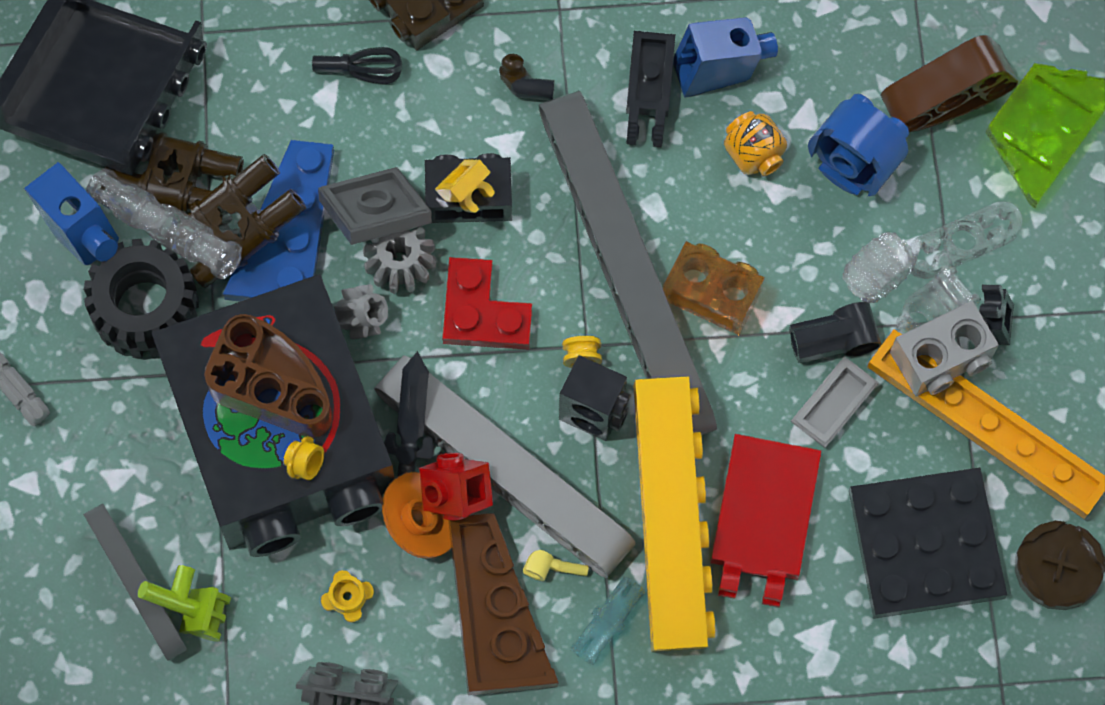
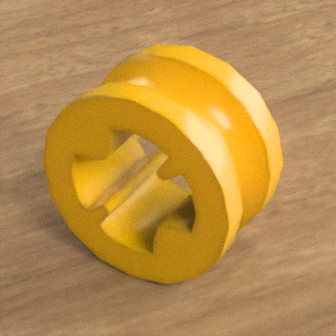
[562,336,602,368]

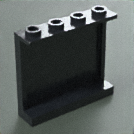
[0,0,207,176]

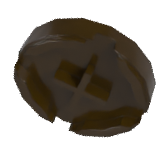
[1015,520,1105,610]

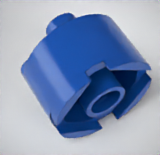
[808,94,909,197]

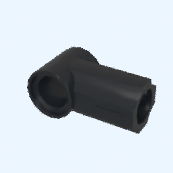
[789,302,882,363]

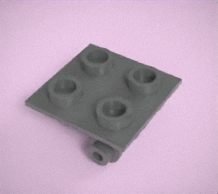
[296,662,398,705]

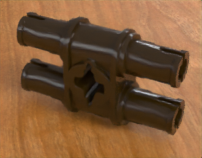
[100,132,244,217]
[164,154,306,288]

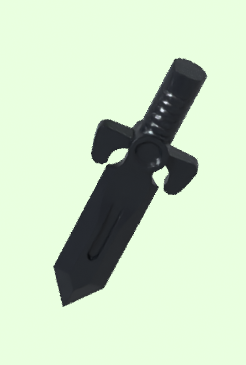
[384,351,435,477]

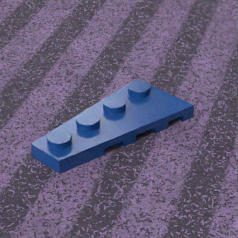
[223,140,334,302]

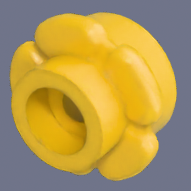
[284,436,324,480]

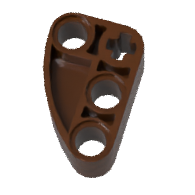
[880,35,1018,133]
[204,314,333,438]

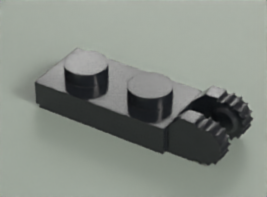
[626,31,676,148]

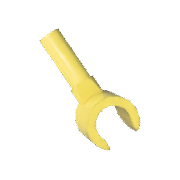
[523,550,589,581]

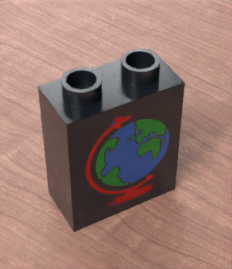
[152,274,395,557]

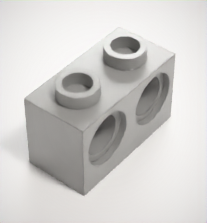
[890,301,999,397]

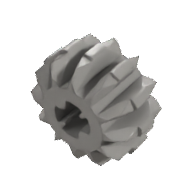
[363,226,436,294]

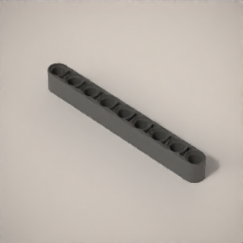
[539,91,717,436]

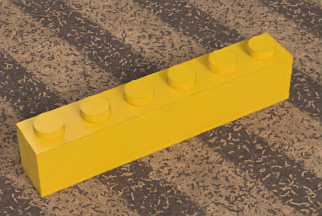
[633,376,715,652]

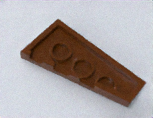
[448,513,559,696]

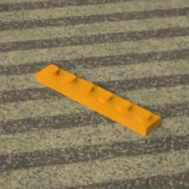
[867,329,1105,520]

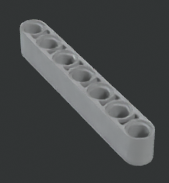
[374,355,636,578]

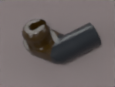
[499,54,555,100]

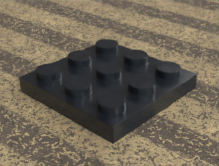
[849,467,1007,619]

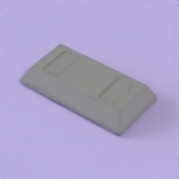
[791,356,879,448]

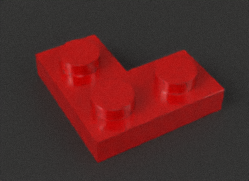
[442,257,532,350]

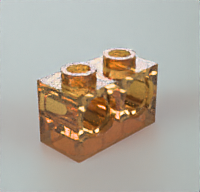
[663,241,765,336]

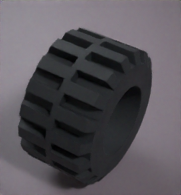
[83,239,199,359]

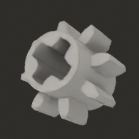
[334,284,388,339]

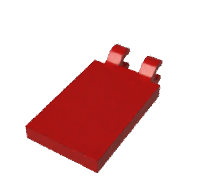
[710,434,822,608]

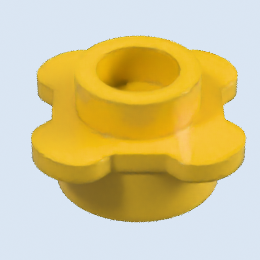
[321,570,374,623]

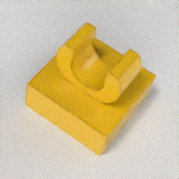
[435,160,494,213]

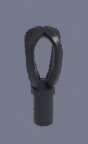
[312,47,402,84]

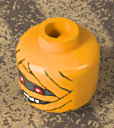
[724,111,787,176]

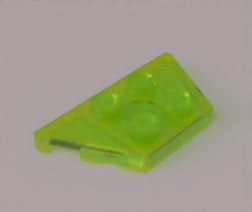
[986,63,1105,208]

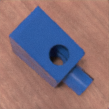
[673,17,778,98]
[24,162,119,266]

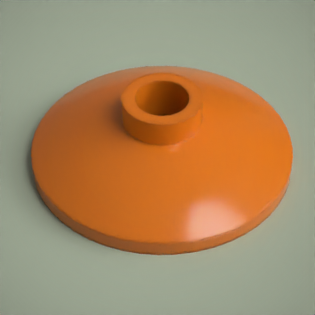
[382,472,451,559]

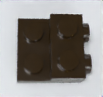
[369,0,484,51]

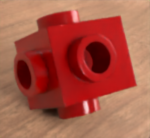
[419,453,493,520]

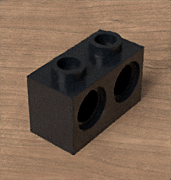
[559,355,631,441]

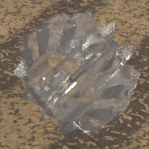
[842,232,917,303]

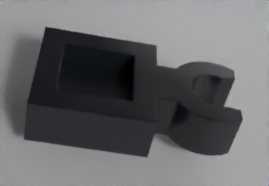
[979,284,1014,345]

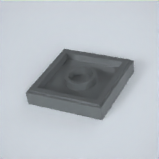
[318,167,432,245]

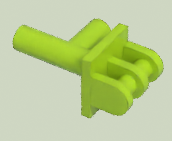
[138,565,231,642]

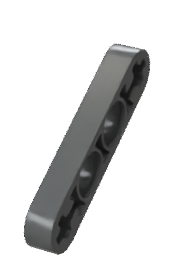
[83,503,187,661]

